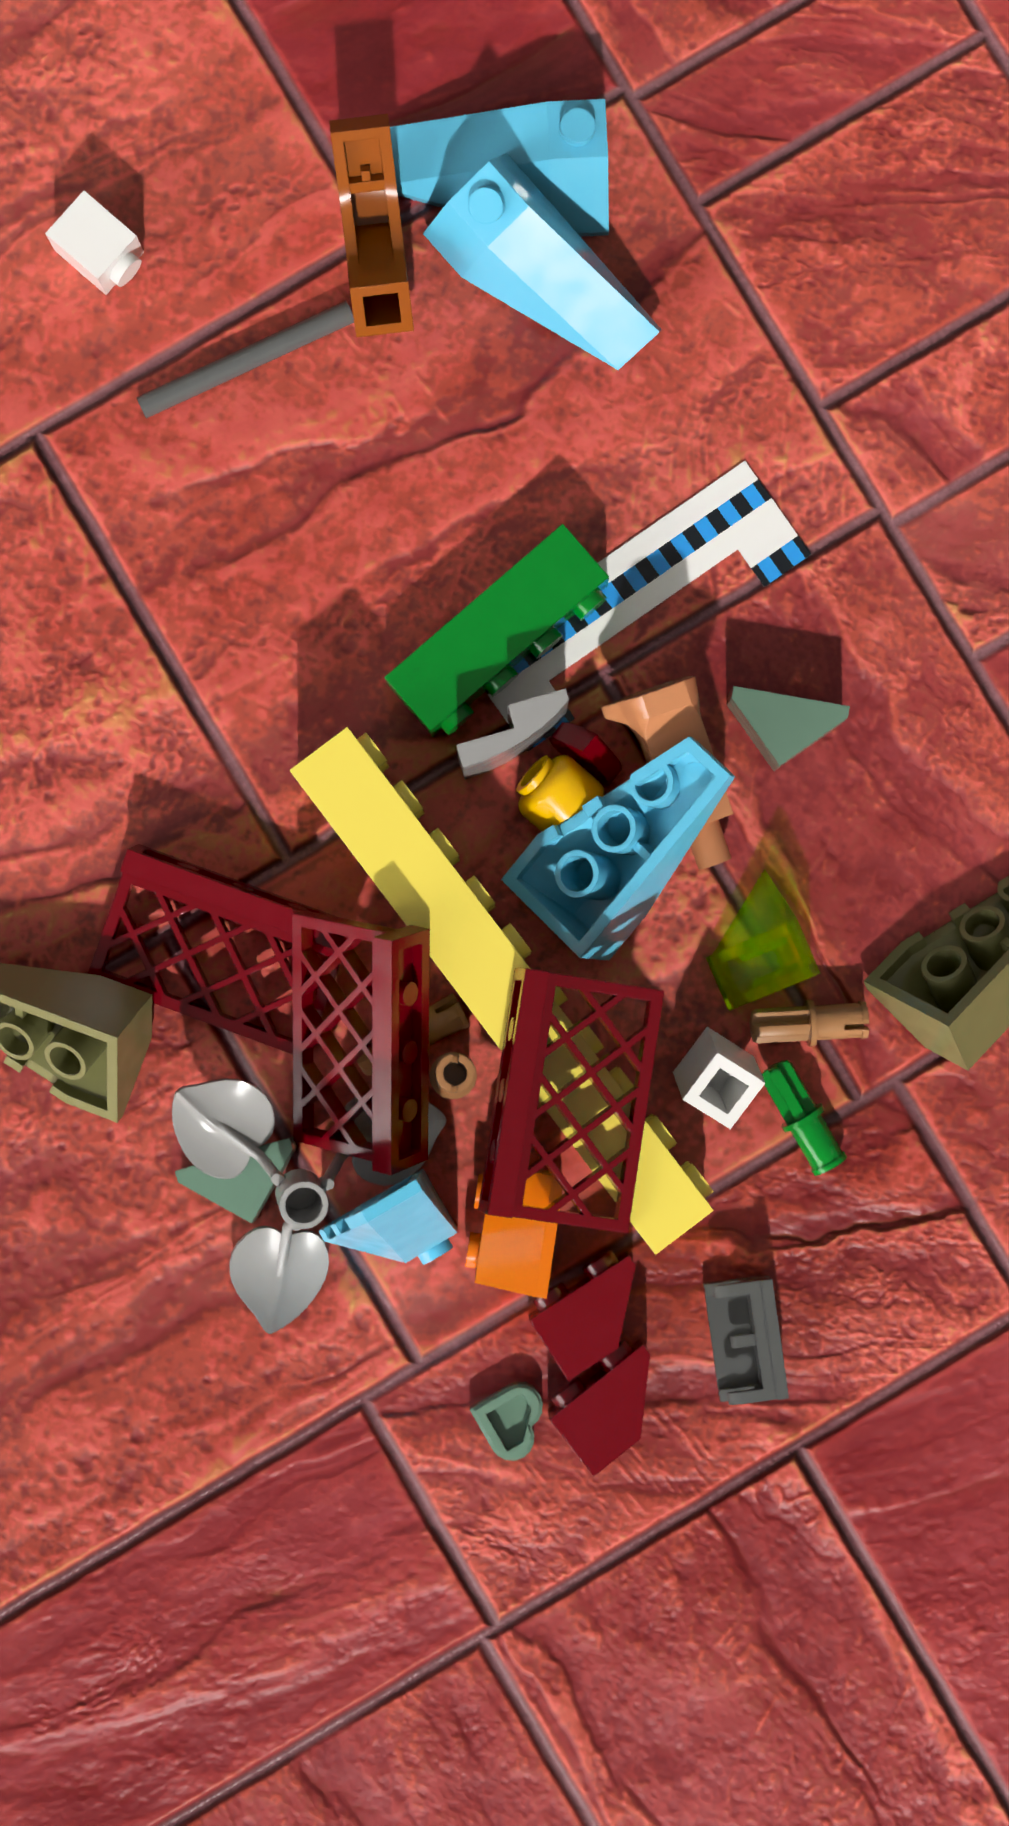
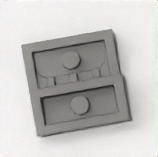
[456,688,569,780]

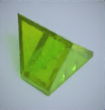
[706,869,820,1011]

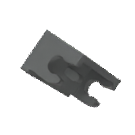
[703,1274,789,1405]

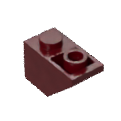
[528,1250,636,1381]
[548,1339,650,1476]

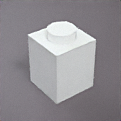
[45,190,144,295]
[673,1027,765,1129]

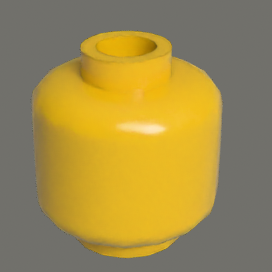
[516,755,604,832]

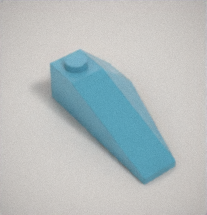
[390,99,609,237]
[318,1169,458,1265]

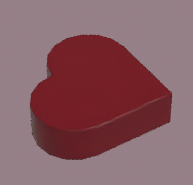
[549,722,622,786]

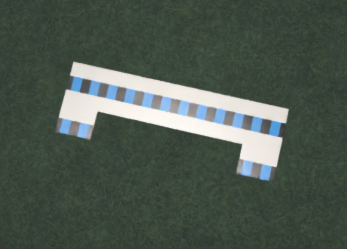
[485,461,811,751]

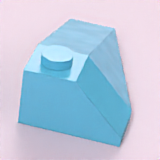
[423,153,662,370]
[501,736,735,960]

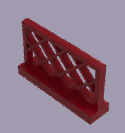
[88,844,348,1054]
[292,910,430,1176]
[478,968,664,1234]

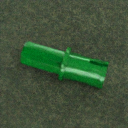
[761,1060,847,1176]

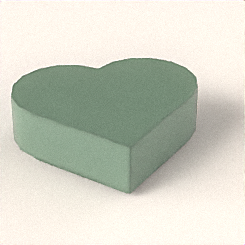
[470,1381,543,1461]

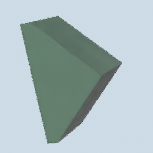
[727,686,850,771]
[175,1137,297,1223]

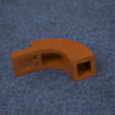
[329,114,414,338]

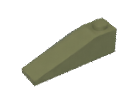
[863,876,1009,1070]
[0,963,152,1123]

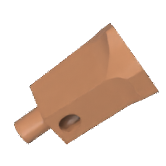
[601,676,733,869]

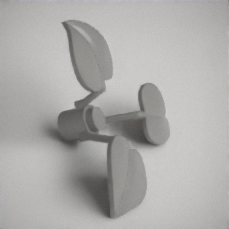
[172,1078,447,1334]

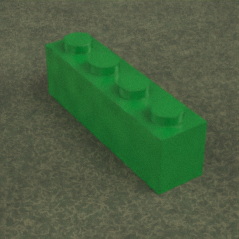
[384,524,609,737]

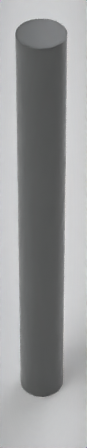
[136,301,354,419]

